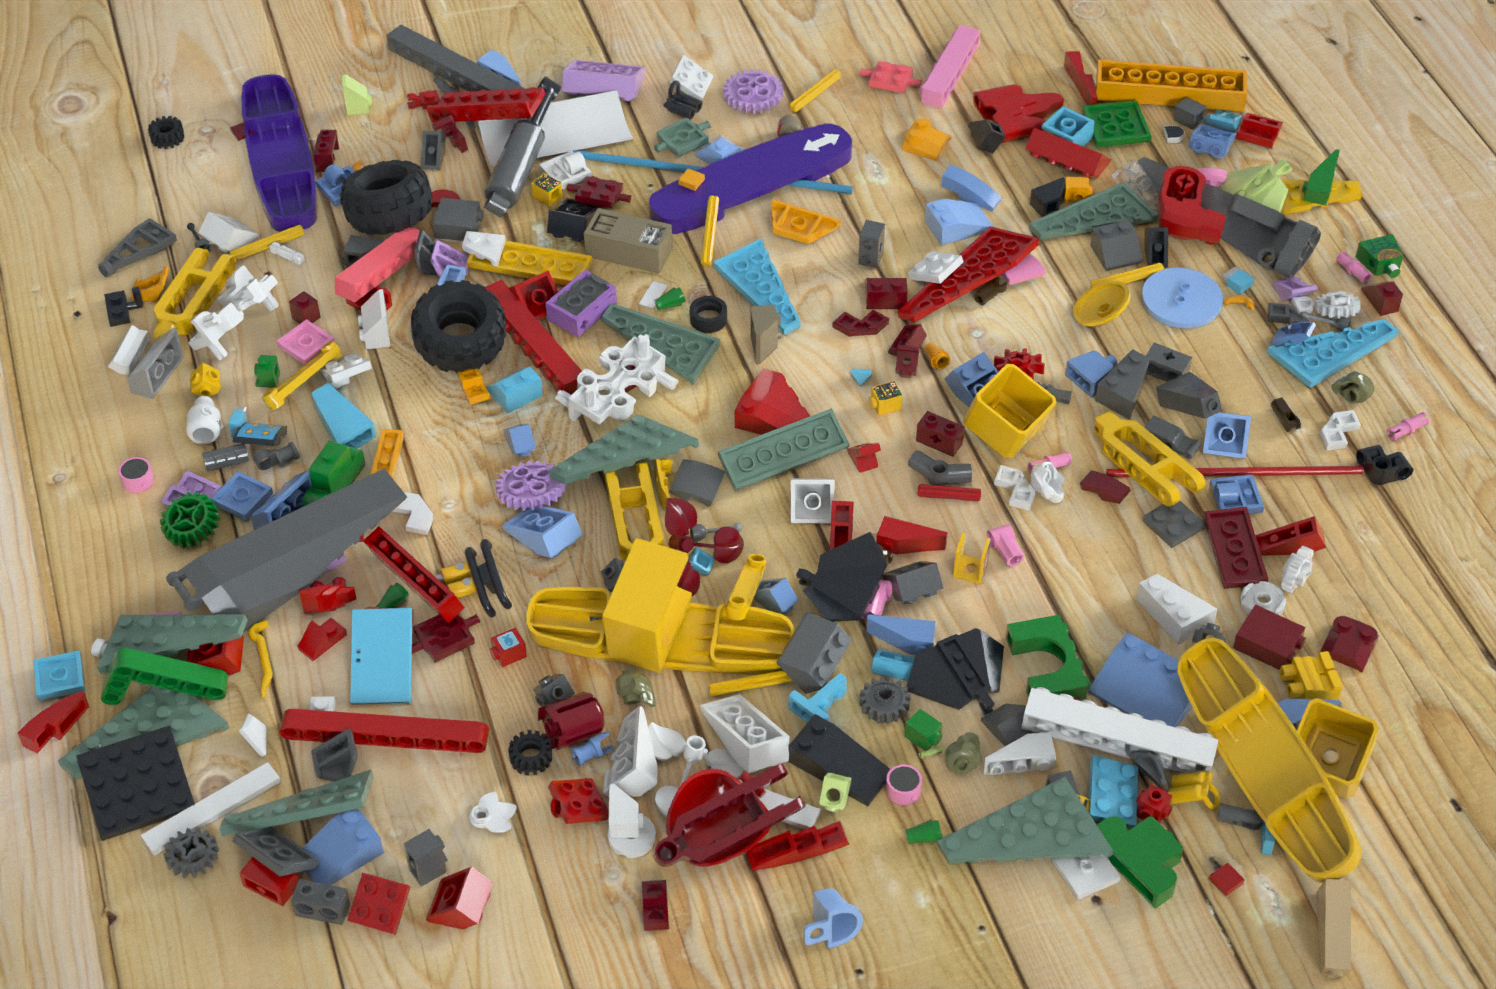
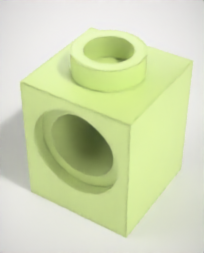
[819,773,851,812]

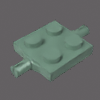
[654,118,711,157]

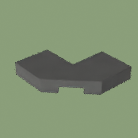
[1268,303,1310,325]

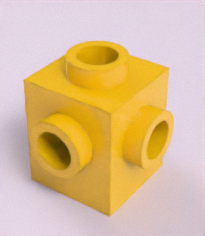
[189,363,221,398]

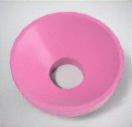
[1197,168,1227,188]

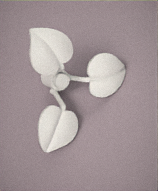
[648,722,745,817]

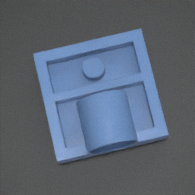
[315,164,354,207]
[1209,475,1264,514]

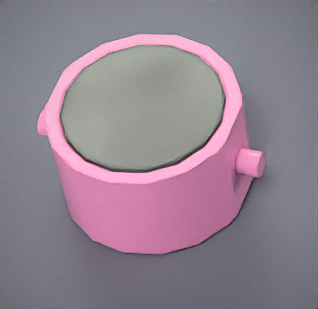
[118,457,154,493]
[886,764,922,805]

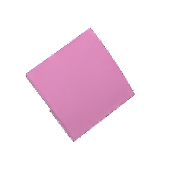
[999,254,1046,285]

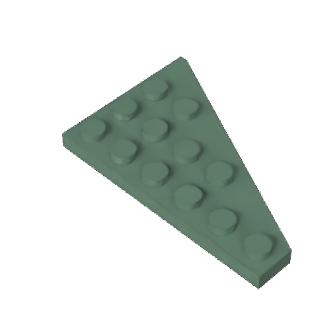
[549,414,699,484]
[58,686,229,779]
[937,777,1113,864]

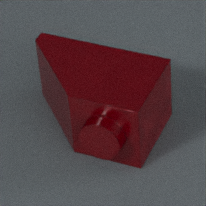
[1361,281,1403,316]

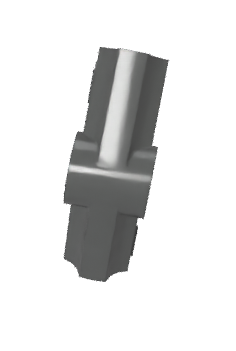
[908,450,972,486]

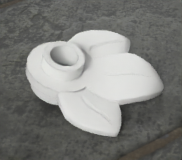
[469,792,517,833]

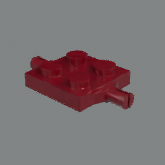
[567,176,632,209]
[412,614,480,663]

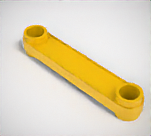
[262,340,343,411]
[726,554,766,620]

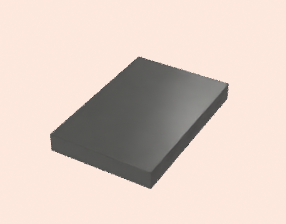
[233,826,319,876]

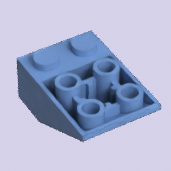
[944,352,998,407]

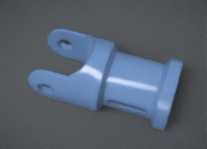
[570,732,615,767]

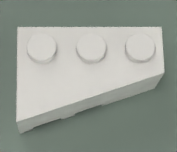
[1136,574,1218,645]

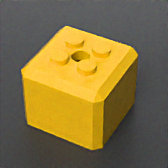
[963,364,1057,459]
[1297,698,1379,799]

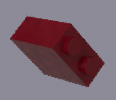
[1233,604,1306,670]

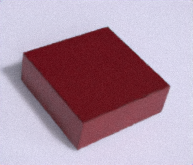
[230,122,255,141]

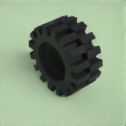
[148,116,185,149]
[508,730,552,776]

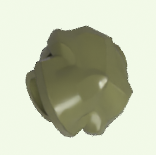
[1331,371,1375,403]
[615,669,656,707]
[944,733,981,775]

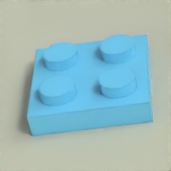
[33,650,85,701]

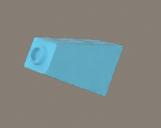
[311,383,376,449]

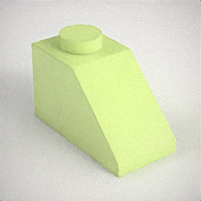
[342,74,372,116]

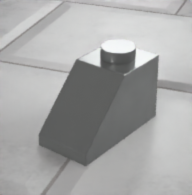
[421,130,446,170]

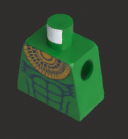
[1355,234,1403,278]

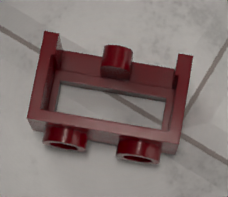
[313,129,339,172]

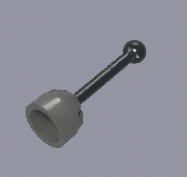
[187,223,212,254]

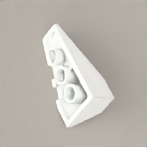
[603,706,658,796]

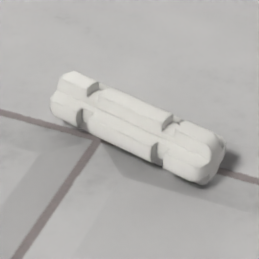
[269,242,305,265]

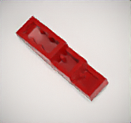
[746,821,850,871]

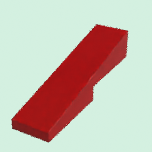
[1064,51,1097,105]

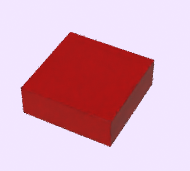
[1209,863,1245,897]

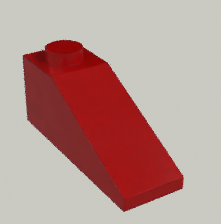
[876,516,948,554]
[1255,516,1326,556]

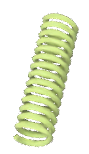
[919,746,943,759]

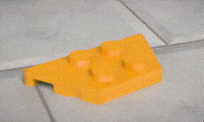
[771,199,841,245]

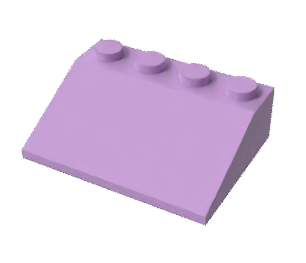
[562,60,646,101]

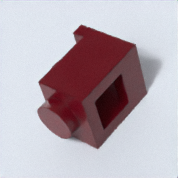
[895,345,919,378]

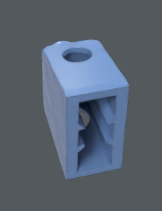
[1065,350,1117,398]

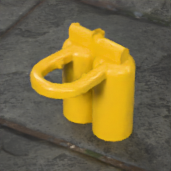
[1168,771,1220,810]

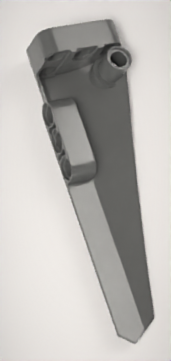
[1134,157,1321,278]

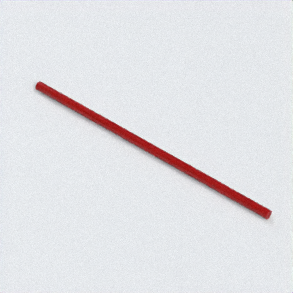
[1106,466,1364,477]

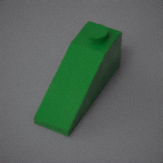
[1301,149,1340,206]

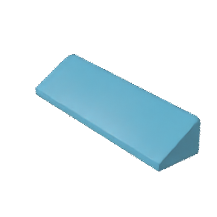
[871,649,915,681]

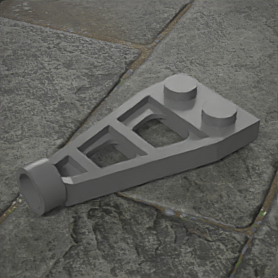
[98,218,177,277]

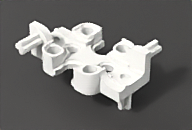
[188,265,279,361]
[555,334,678,425]

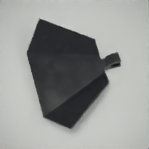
[796,531,887,622]
[907,628,1004,715]

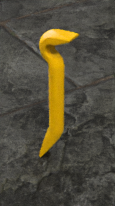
[248,620,273,698]

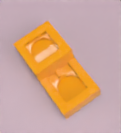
[457,368,490,405]

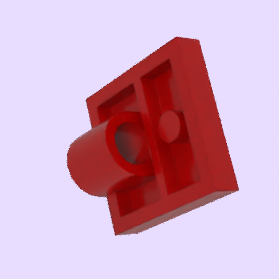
[548,778,609,824]
[347,872,411,935]

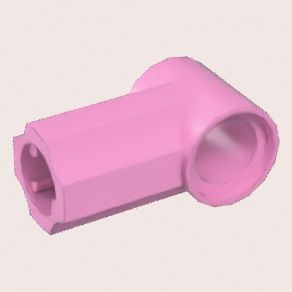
[986,524,1024,567]
[862,580,892,621]

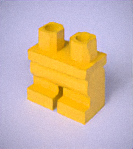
[1279,651,1343,700]

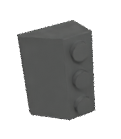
[776,613,852,694]

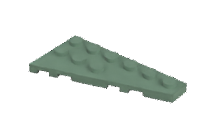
[1029,182,1158,240]
[602,303,720,385]
[97,614,248,673]
[219,769,374,836]

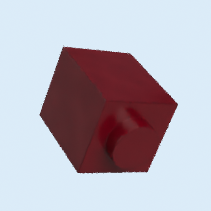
[289,291,321,324]

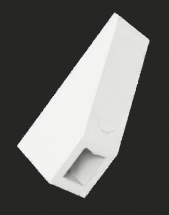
[983,732,1056,775]

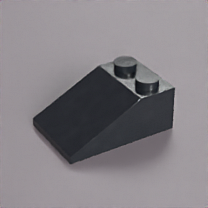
[547,198,604,242]

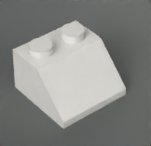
[199,212,260,253]
[358,289,390,349]
[790,478,834,523]

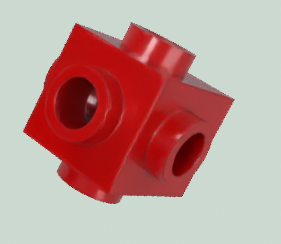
[1136,784,1173,823]

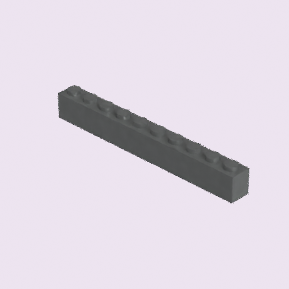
[386,25,525,92]

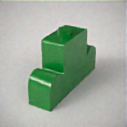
[302,440,365,507]
[1097,816,1183,909]

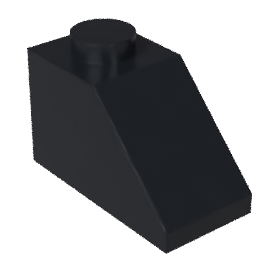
[1144,227,1168,267]

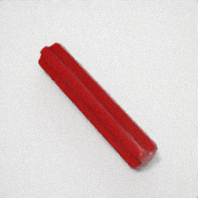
[917,484,981,501]

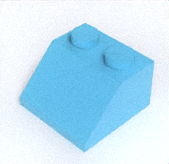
[1042,106,1095,147]
[485,367,543,413]

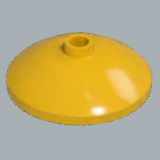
[1073,281,1131,327]

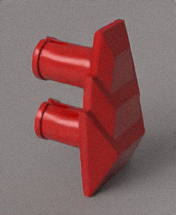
[299,577,357,614]

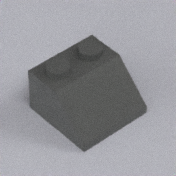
[1090,220,1143,271]
[882,560,944,604]

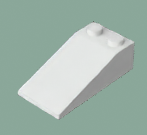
[700,694,790,773]

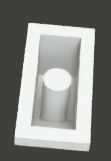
[609,784,644,838]

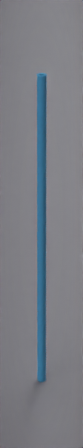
[573,150,853,194]

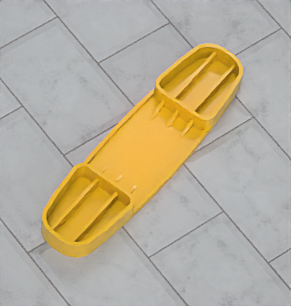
[526,587,795,674]
[1177,638,1362,883]

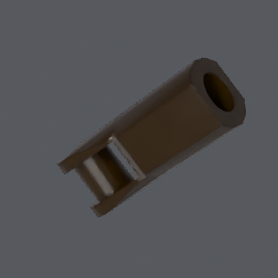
[1271,397,1301,432]

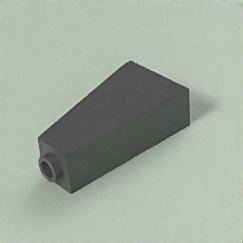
[1156,372,1222,419]

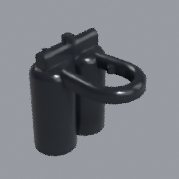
[663,80,703,120]

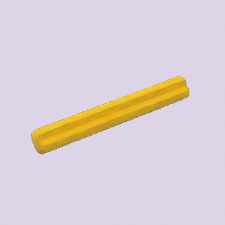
[789,69,841,112]
[701,195,719,266]
[230,225,304,261]
[1090,263,1164,288]
[709,670,793,696]

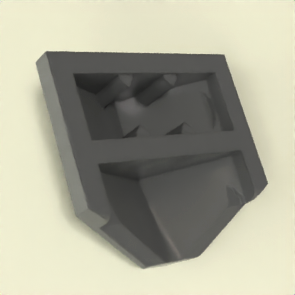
[415,230,437,275]
[981,704,1035,746]
[311,729,358,781]
[1129,750,1169,792]

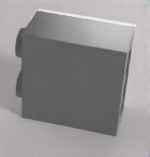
[432,198,483,243]

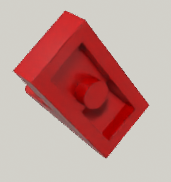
[847,443,881,473]
[297,618,347,661]

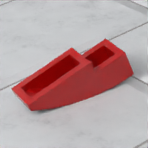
[830,501,854,550]
[18,691,89,754]

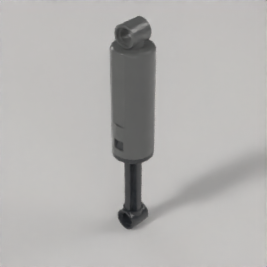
[484,76,561,218]

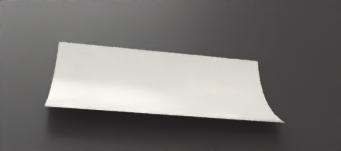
[478,90,634,166]

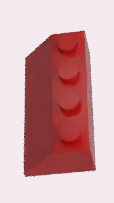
[1025,128,1111,179]

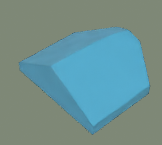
[1203,110,1243,133]

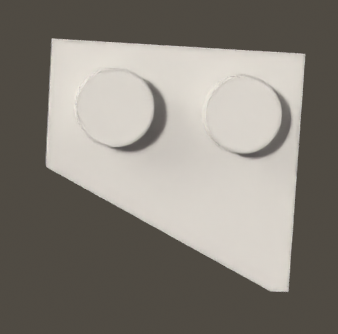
[462,231,506,267]

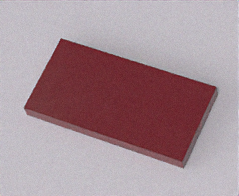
[1203,506,1269,589]

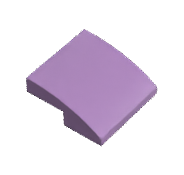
[161,471,222,505]

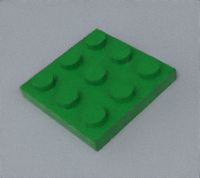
[1082,100,1152,148]

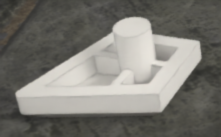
[239,713,267,758]

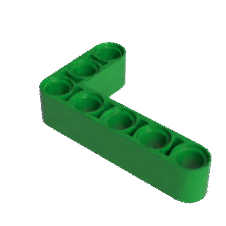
[101,648,228,705]

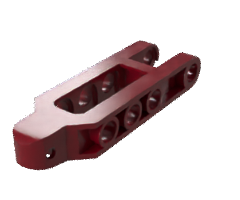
[653,763,806,867]

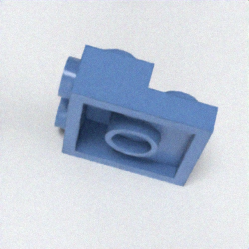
[1188,124,1236,159]

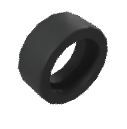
[690,296,727,333]

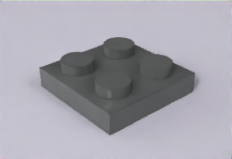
[1142,501,1205,548]

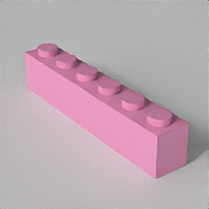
[919,25,980,108]

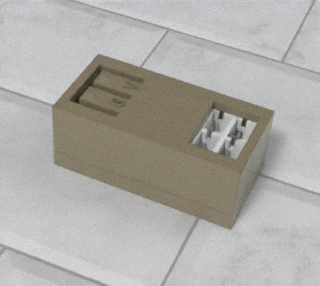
[584,208,673,273]

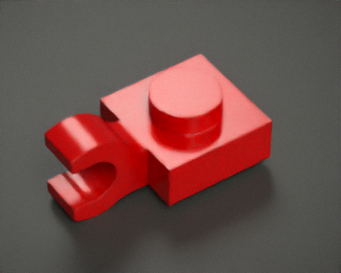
[407,90,440,110]

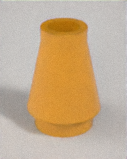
[924,342,950,370]

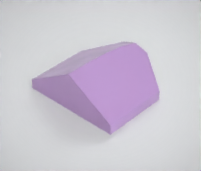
[430,240,469,278]
[1272,277,1318,301]

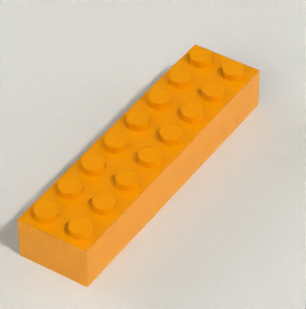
[1095,59,1247,111]

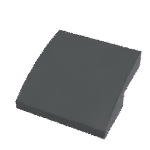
[669,459,725,507]

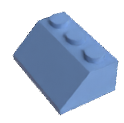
[251,471,312,530]

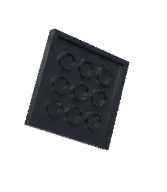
[76,725,195,841]

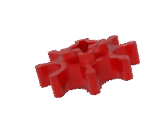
[994,348,1045,380]

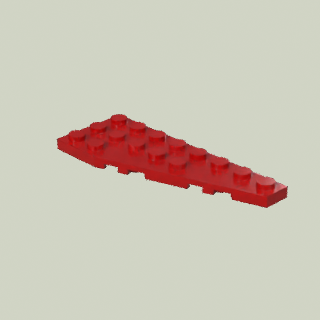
[897,226,1039,322]

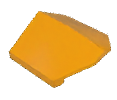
[130,266,169,302]

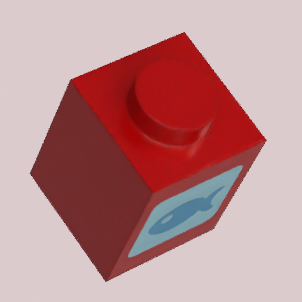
[489,627,527,668]

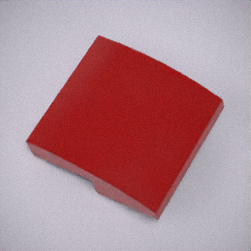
[1236,112,1283,149]

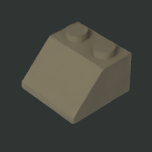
[750,304,781,365]

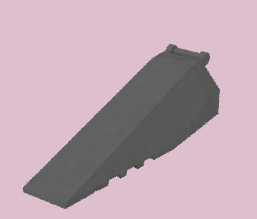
[166,469,407,631]

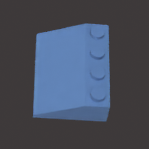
[1088,632,1192,728]

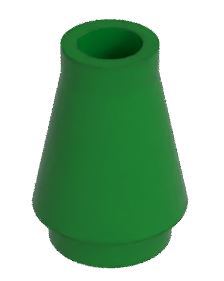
[654,287,686,311]
[376,583,409,608]
[905,819,942,844]

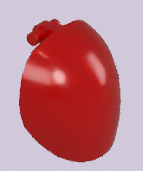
[666,769,771,867]

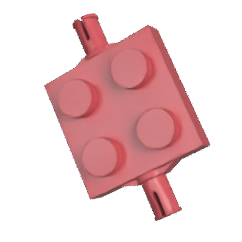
[860,61,922,93]

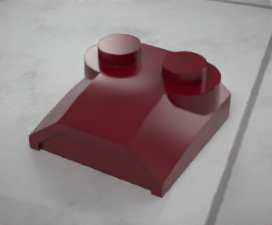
[1320,616,1379,673]

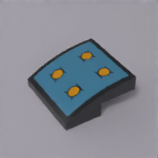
[233,422,287,446]

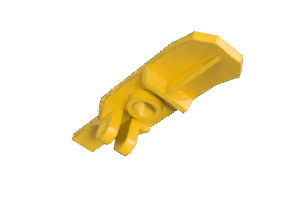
[653,458,673,511]

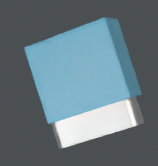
[1222,267,1254,294]
[228,406,249,438]

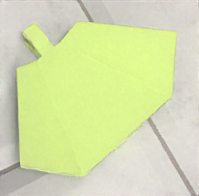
[1218,158,1293,212]

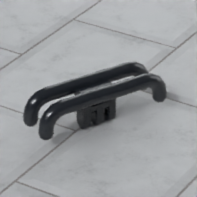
[465,539,512,618]

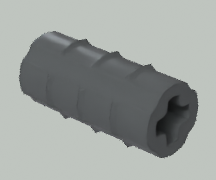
[202,443,249,471]

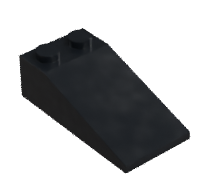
[788,714,890,807]

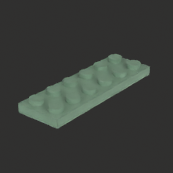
[717,408,850,492]

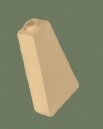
[1316,879,1351,979]

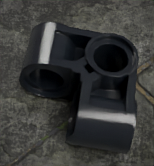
[1356,445,1414,485]

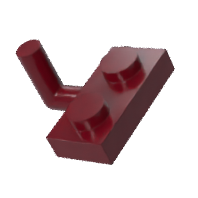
[432,116,468,153]

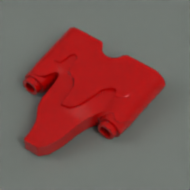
[973,84,1064,143]

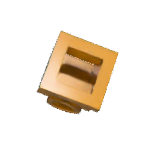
[1064,177,1093,204]

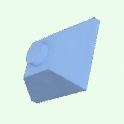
[695,135,745,165]
[1203,412,1251,458]

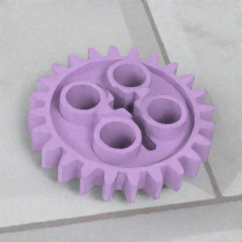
[723,69,783,114]
[495,460,566,511]

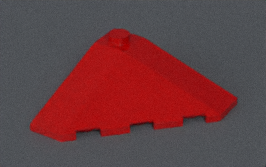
[734,369,810,435]

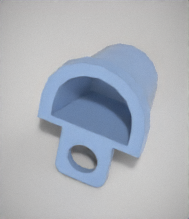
[804,888,863,949]

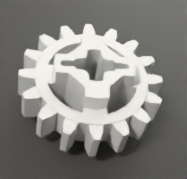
[1315,291,1361,319]
[1281,546,1314,593]

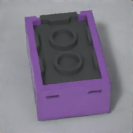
[546,270,617,337]

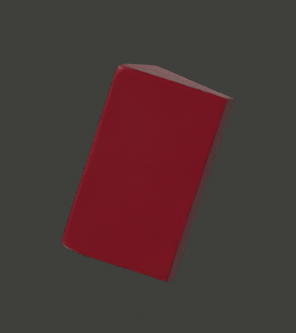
[888,324,927,361]

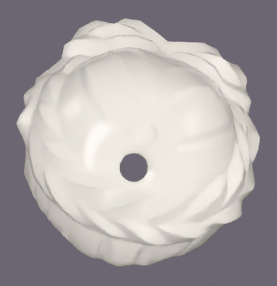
[1030,461,1064,503]

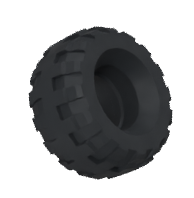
[340,160,433,235]
[411,280,506,373]

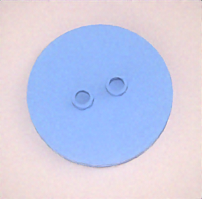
[1141,268,1223,328]

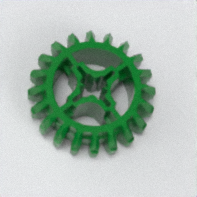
[160,492,220,549]

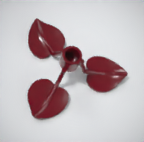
[665,498,744,596]

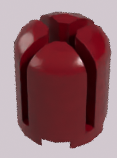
[537,692,605,750]

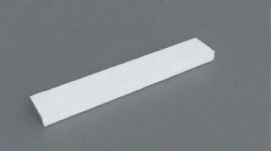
[141,762,281,856]

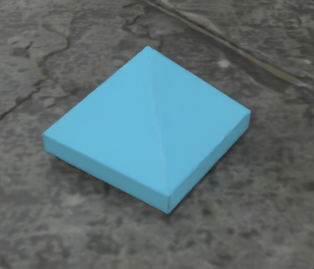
[851,369,872,386]

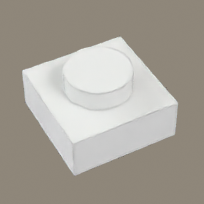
[309,696,336,711]

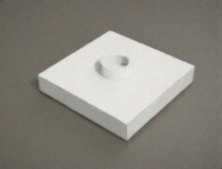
[1052,855,1121,900]

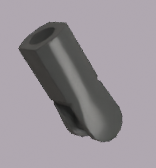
[1217,803,1263,830]

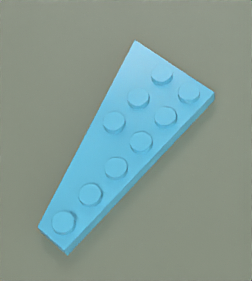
[713,238,801,335]
[1266,319,1399,388]

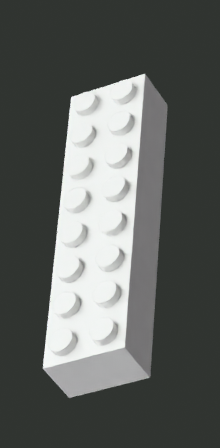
[1021,687,1219,774]

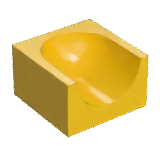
[602,538,692,674]

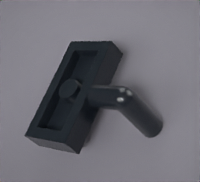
[104,287,144,327]

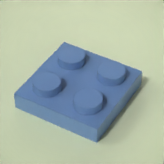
[211,471,273,521]

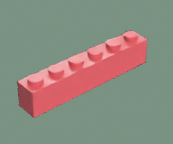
[335,227,426,302]

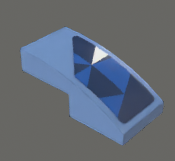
[1270,322,1316,347]

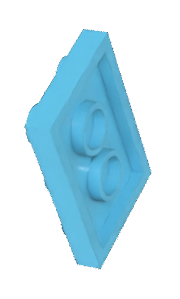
[1088,755,1138,830]

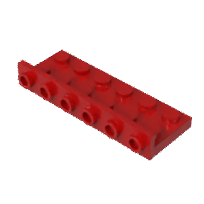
[426,87,545,123]

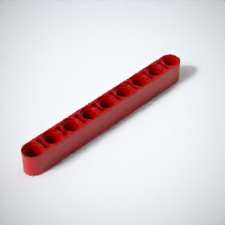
[279,709,490,753]

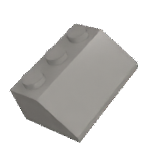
[127,328,184,399]

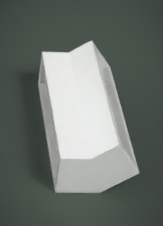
[108,325,150,375]

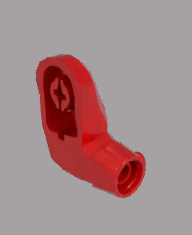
[1157,166,1226,245]

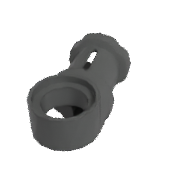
[253,442,300,470]

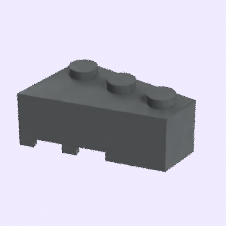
[1095,349,1150,420]

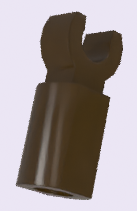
[975,277,1007,306]

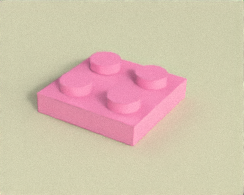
[276,319,335,365]

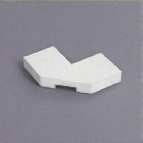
[1319,410,1361,451]
[994,465,1036,511]
[392,492,434,535]

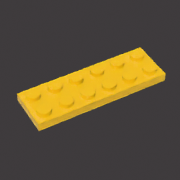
[467,241,592,285]

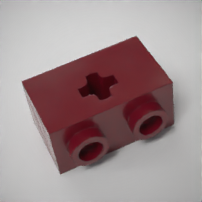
[916,411,965,457]

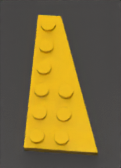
[1280,179,1362,215]

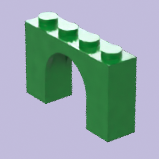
[1006,614,1090,700]

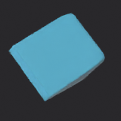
[686,547,715,576]

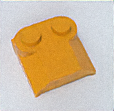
[902,118,951,161]

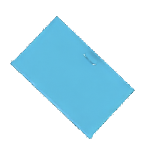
[350,607,412,704]

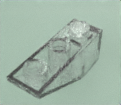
[1112,158,1159,212]

